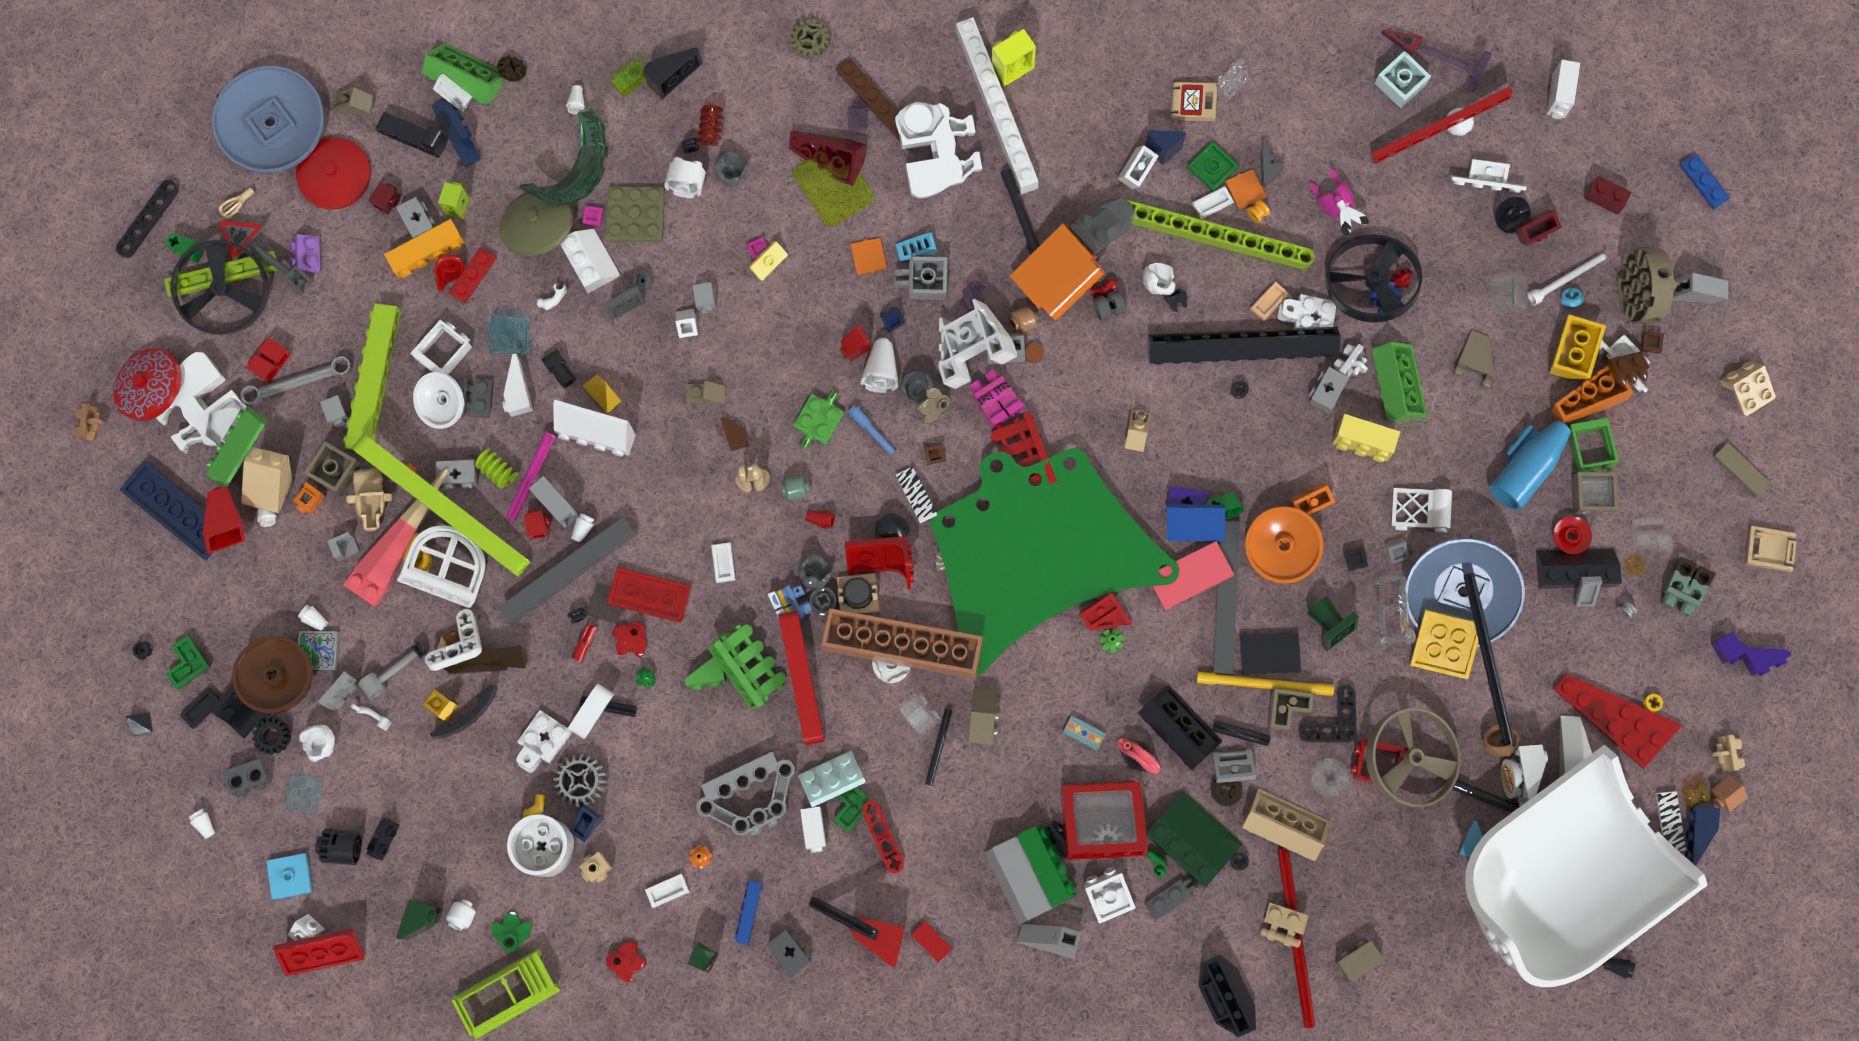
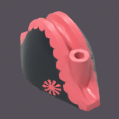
[1116,738,1161,774]

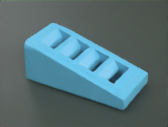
[895,232,936,263]

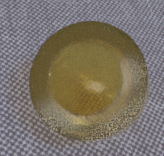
[1625,556,1646,576]

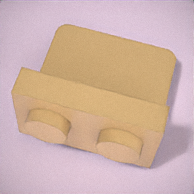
[1720,361,1776,416]

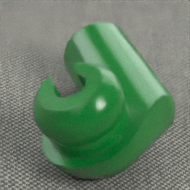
[1145,849,1167,878]

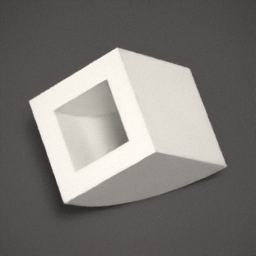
[675,309,698,338]

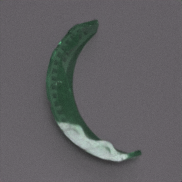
[518,109,608,205]

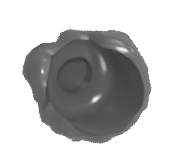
[714,151,748,188]
[899,370,935,406]
[798,553,832,589]

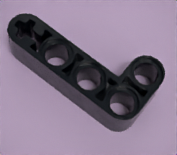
[375,112,448,158]

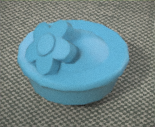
[1560,288,1584,307]

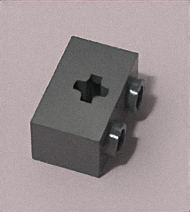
[767,930,811,977]

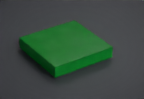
[1186,141,1239,192]

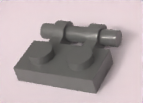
[459,378,493,418]

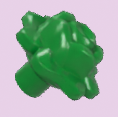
[636,667,655,688]

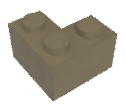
[969,688,1001,745]
[1268,689,1314,733]

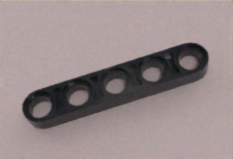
[116,180,179,258]

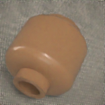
[1009,307,1038,334]

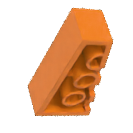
[1550,366,1633,425]

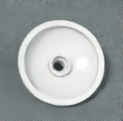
[413,372,464,429]

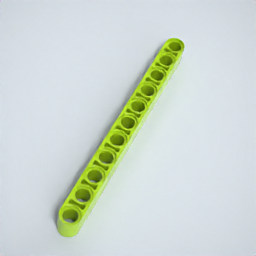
[1126,200,1314,270]
[351,433,531,577]

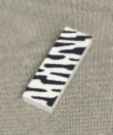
[896,467,937,523]
[1655,791,1686,851]

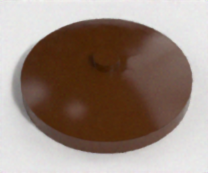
[232,636,313,714]

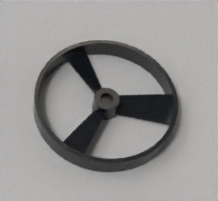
[1326,234,1422,323]
[171,240,269,335]

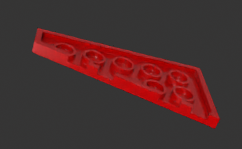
[1553,674,1682,769]

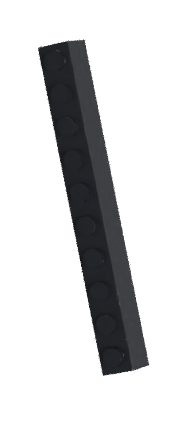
[1148,326,1341,365]

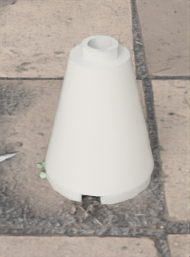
[861,338,899,393]

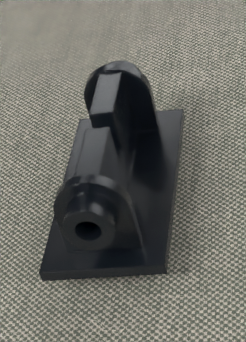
[366,818,399,861]
[1047,821,1079,861]

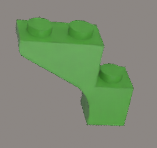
[685,631,741,690]

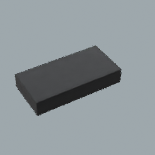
[180,688,220,729]

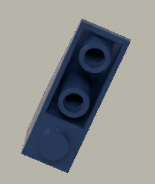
[1685,806,1720,866]

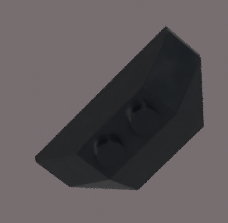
[1198,955,1256,1037]

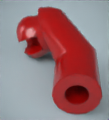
[1091,278,1117,296]

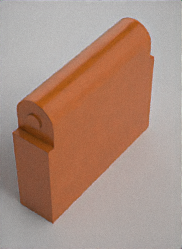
[1010,223,1105,320]

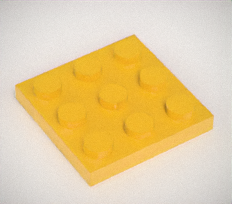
[1410,609,1479,679]

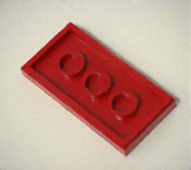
[607,567,692,623]
[273,928,364,976]

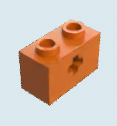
[1288,482,1335,515]

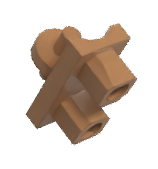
[73,403,105,441]

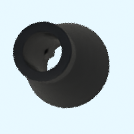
[1603,958,1635,979]

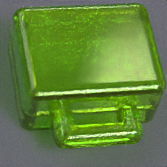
[792,153,875,227]

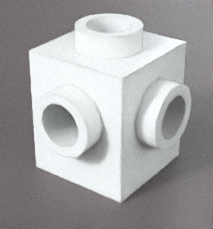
[288,914,325,941]

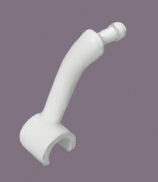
[351,704,391,731]

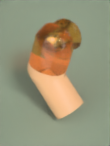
[437,630,460,649]

